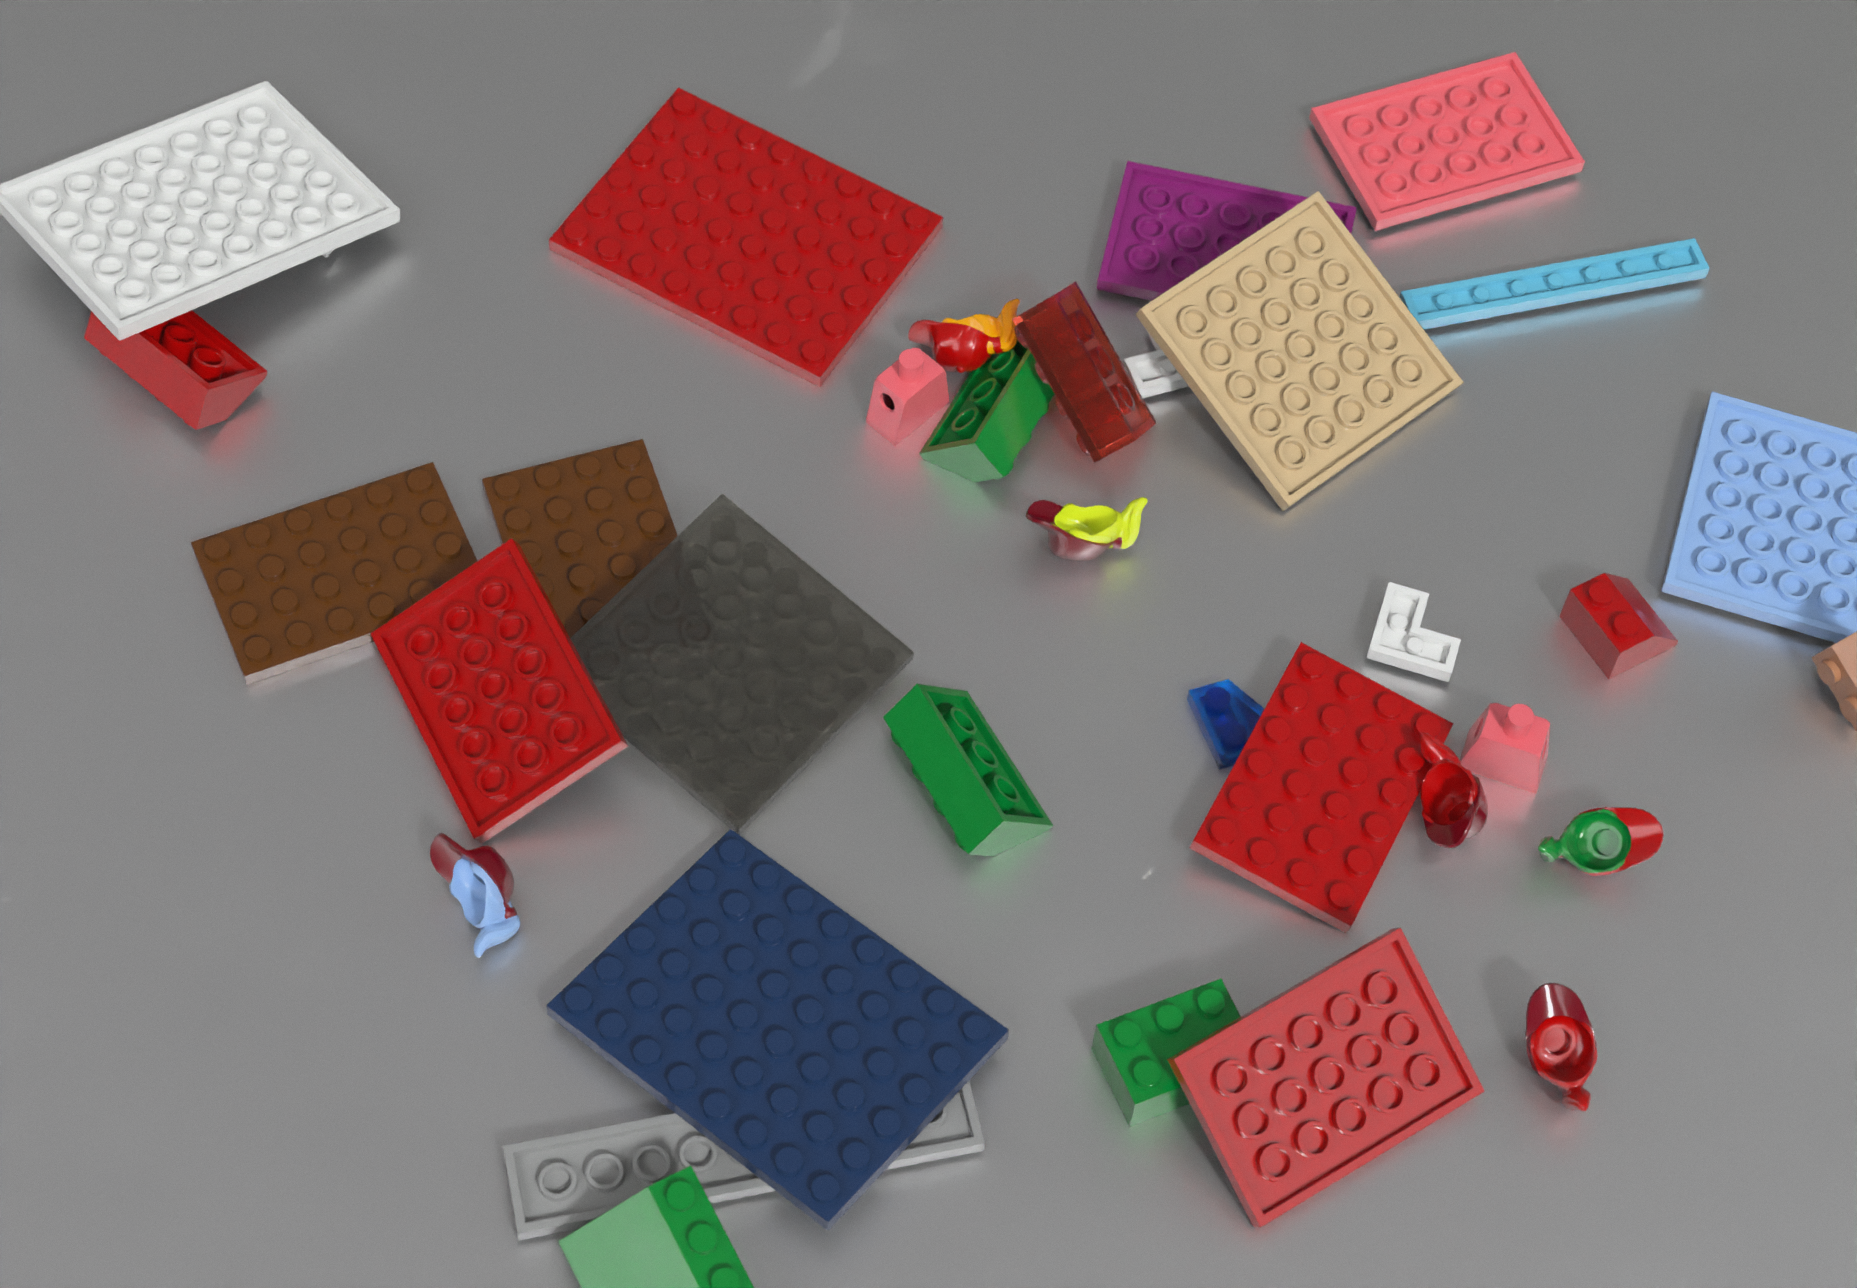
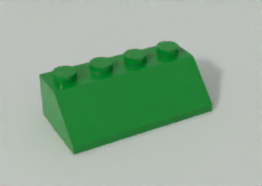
[919,326,1075,482]
[883,684,1053,856]

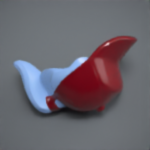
[430,833,520,958]

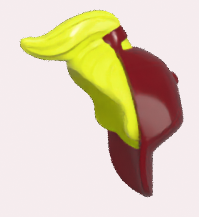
[1026,497,1148,562]

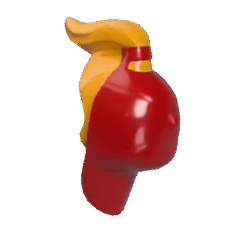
[908,299,1020,373]

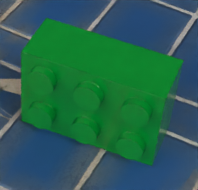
[1091,978,1241,1127]

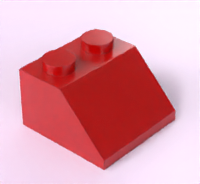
[1559,572,1678,680]

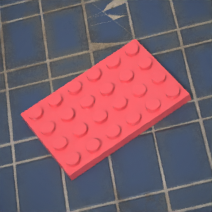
[1309,52,1585,231]

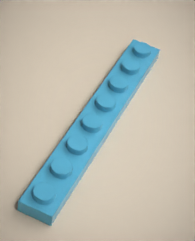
[1399,238,1710,330]

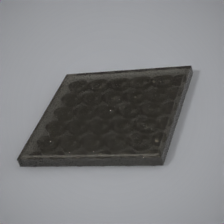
[570,494,914,835]

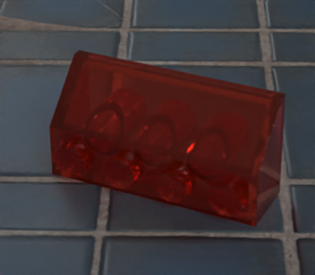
[1012,281,1157,463]

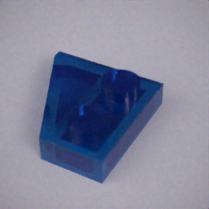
[1187,679,1265,770]

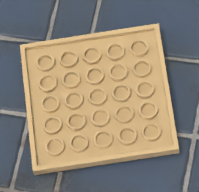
[1135,191,1464,511]

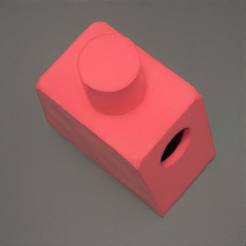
[866,348,949,446]
[1459,703,1551,794]

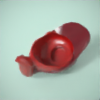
[1420,733,1488,848]
[1525,983,1597,1111]

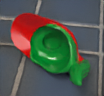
[1538,807,1664,876]

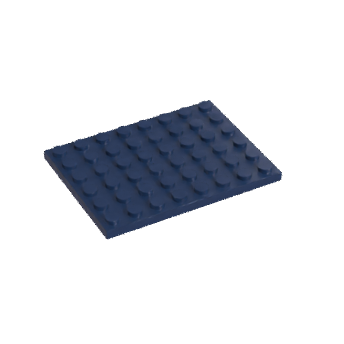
[546,829,1009,1231]

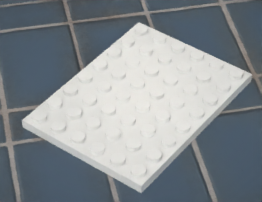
[0,80,400,341]

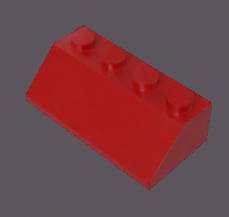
[84,310,268,430]

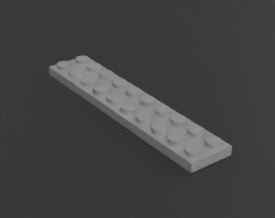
[503,1081,985,1240]

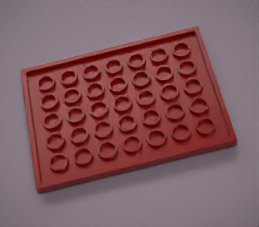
[549,87,944,387]

